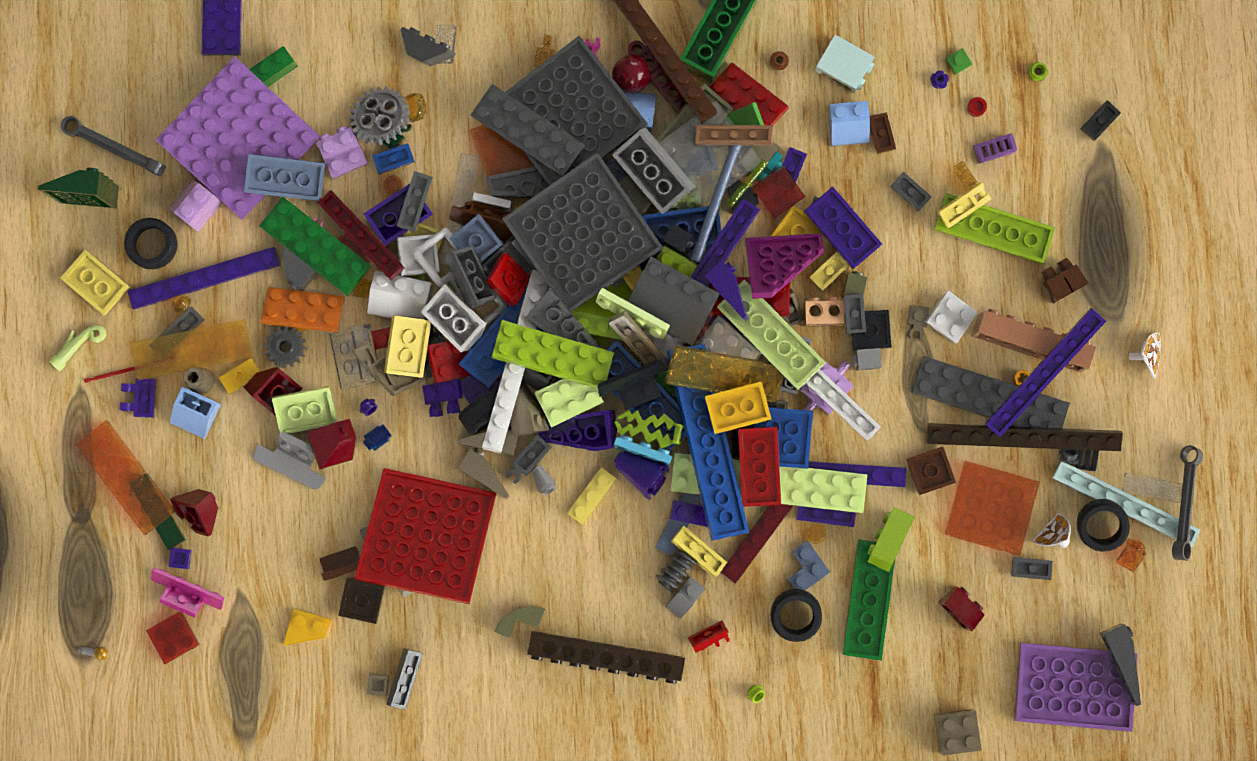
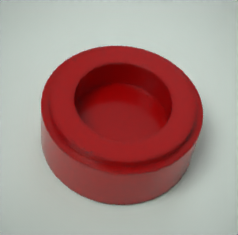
[967,97,987,117]

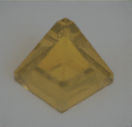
[353,279,372,300]

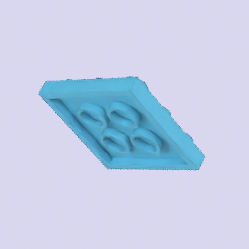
[614,435,672,466]

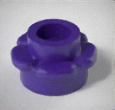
[930,70,949,89]
[360,398,378,416]

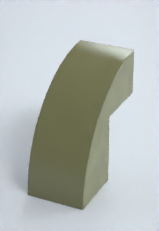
[494,606,545,637]

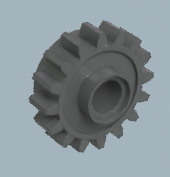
[264,326,307,368]

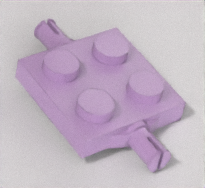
[799,361,854,415]

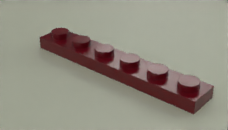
[317,190,405,281]
[720,504,794,584]

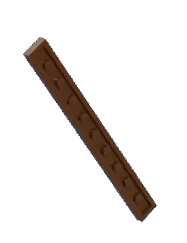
[613,0,718,124]

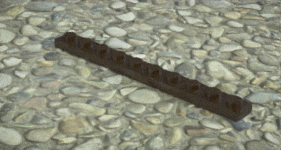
[927,423,1123,451]

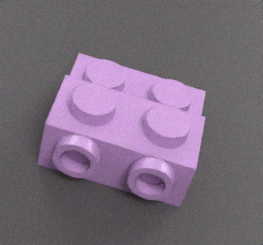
[316,126,368,179]

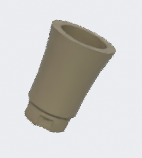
[183,367,214,394]

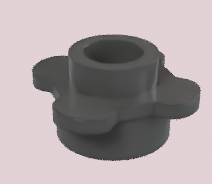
[1059,449,1079,464]

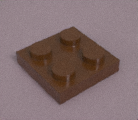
[906,446,956,495]

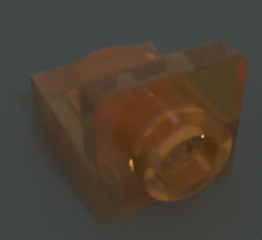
[1116,538,1146,573]

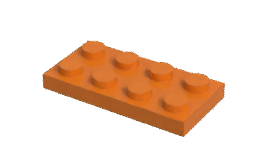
[261,287,345,333]

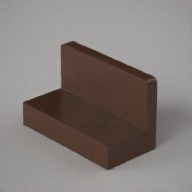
[320,547,360,581]

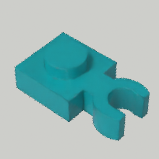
[757,152,783,184]

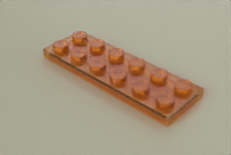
[76,420,176,535]

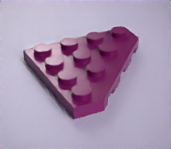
[745,233,824,299]

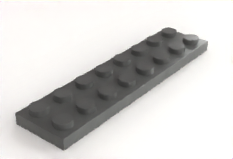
[911,356,1070,428]

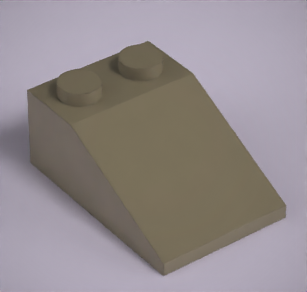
[510,381,550,435]

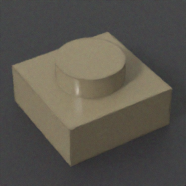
[367,674,389,696]

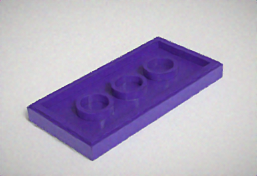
[803,187,882,269]

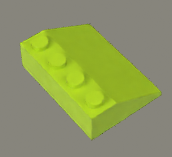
[572,282,633,341]

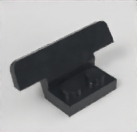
[597,358,671,411]

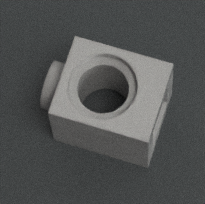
[852,348,882,371]

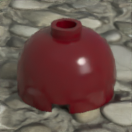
[612,55,651,94]

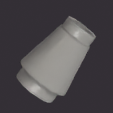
[532,465,556,495]

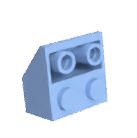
[170,387,222,439]

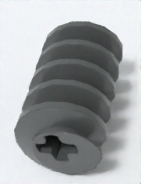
[656,551,697,594]

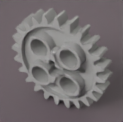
[349,86,411,146]

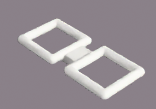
[413,228,508,326]

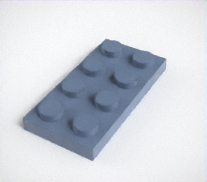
[243,153,325,201]

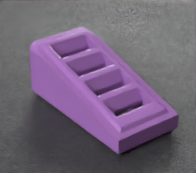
[973,133,1017,164]

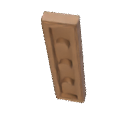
[695,125,773,146]

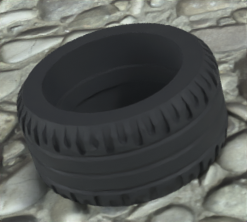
[124,218,178,270]
[459,389,498,434]
[1076,499,1130,552]
[770,589,822,642]

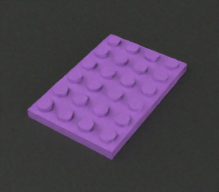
[1014,643,1137,732]

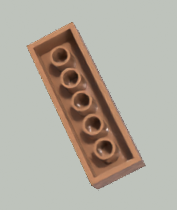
[971,309,1096,372]

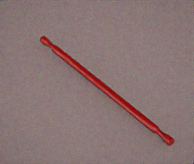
[84,356,175,383]

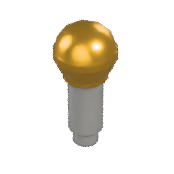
[78,647,108,660]

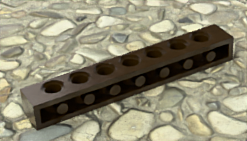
[527,631,685,684]

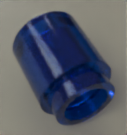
[363,424,392,451]

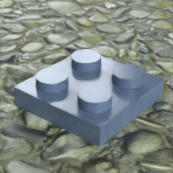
[449,214,504,263]

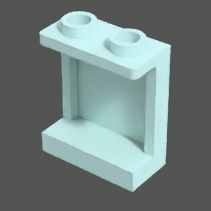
[815,35,875,93]

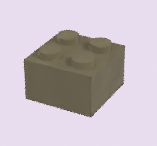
[934,709,982,756]

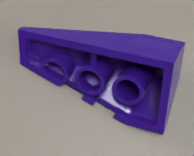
[537,410,618,451]

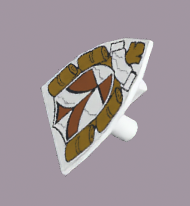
[1129,333,1161,379]
[1032,513,1071,548]

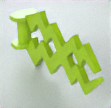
[615,409,684,449]

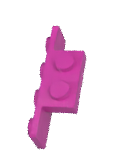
[151,568,224,618]

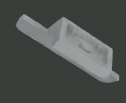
[253,431,325,490]

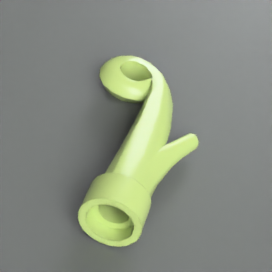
[49,325,106,371]

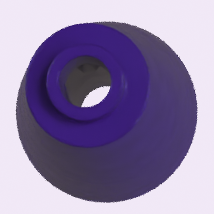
[614,451,669,500]

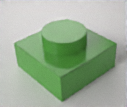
[946,48,972,75]

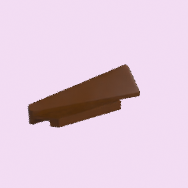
[449,201,513,242]

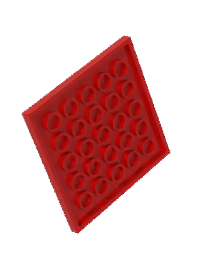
[354,468,497,605]

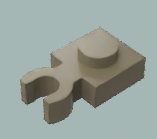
[907,305,930,340]

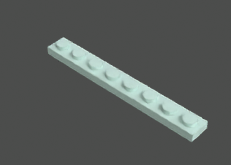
[1052,461,1201,547]

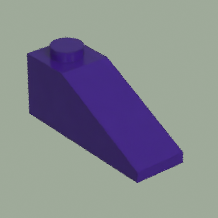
[704,260,748,321]

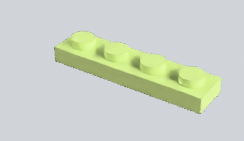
[596,288,670,339]

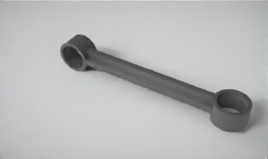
[61,116,166,177]
[1172,445,1203,561]

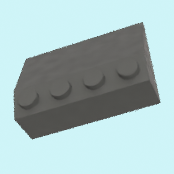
[628,257,720,346]

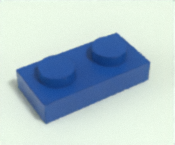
[372,143,415,175]

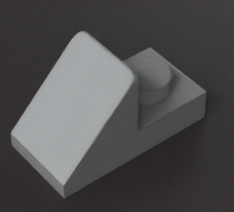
[666,577,706,619]

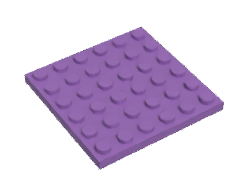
[156,56,320,219]

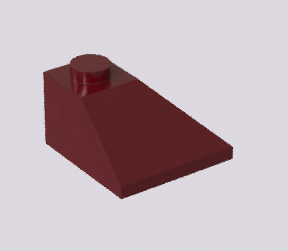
[244,367,303,416]
[307,419,356,470]

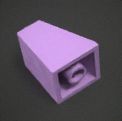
[169,179,222,232]

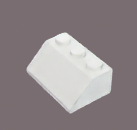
[367,271,433,319]
[421,284,486,352]

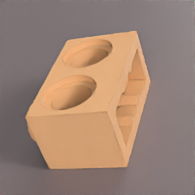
[804,297,844,326]

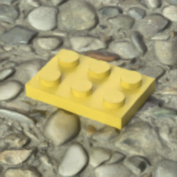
[60,249,130,316]
[384,315,431,378]

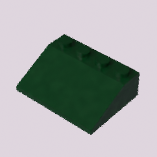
[38,168,119,209]

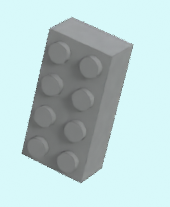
[612,128,695,214]

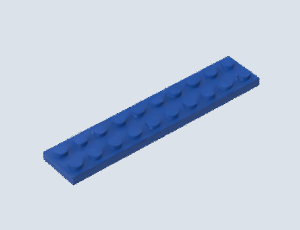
[667,344,749,541]

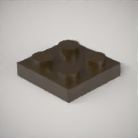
[338,578,385,624]

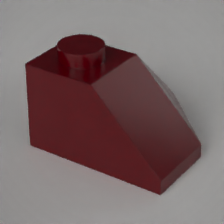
[170,489,218,537]

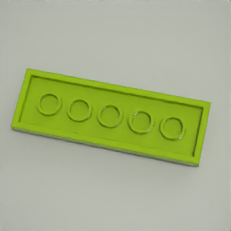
[934,193,1055,264]
[491,320,614,388]

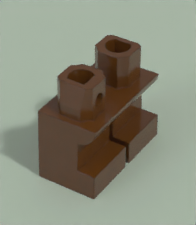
[1041,258,1089,304]

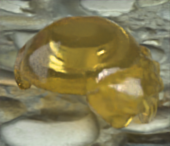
[405,92,426,122]

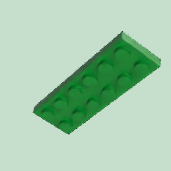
[259,197,372,296]
[842,539,895,661]

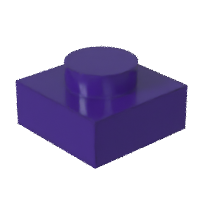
[169,548,192,569]

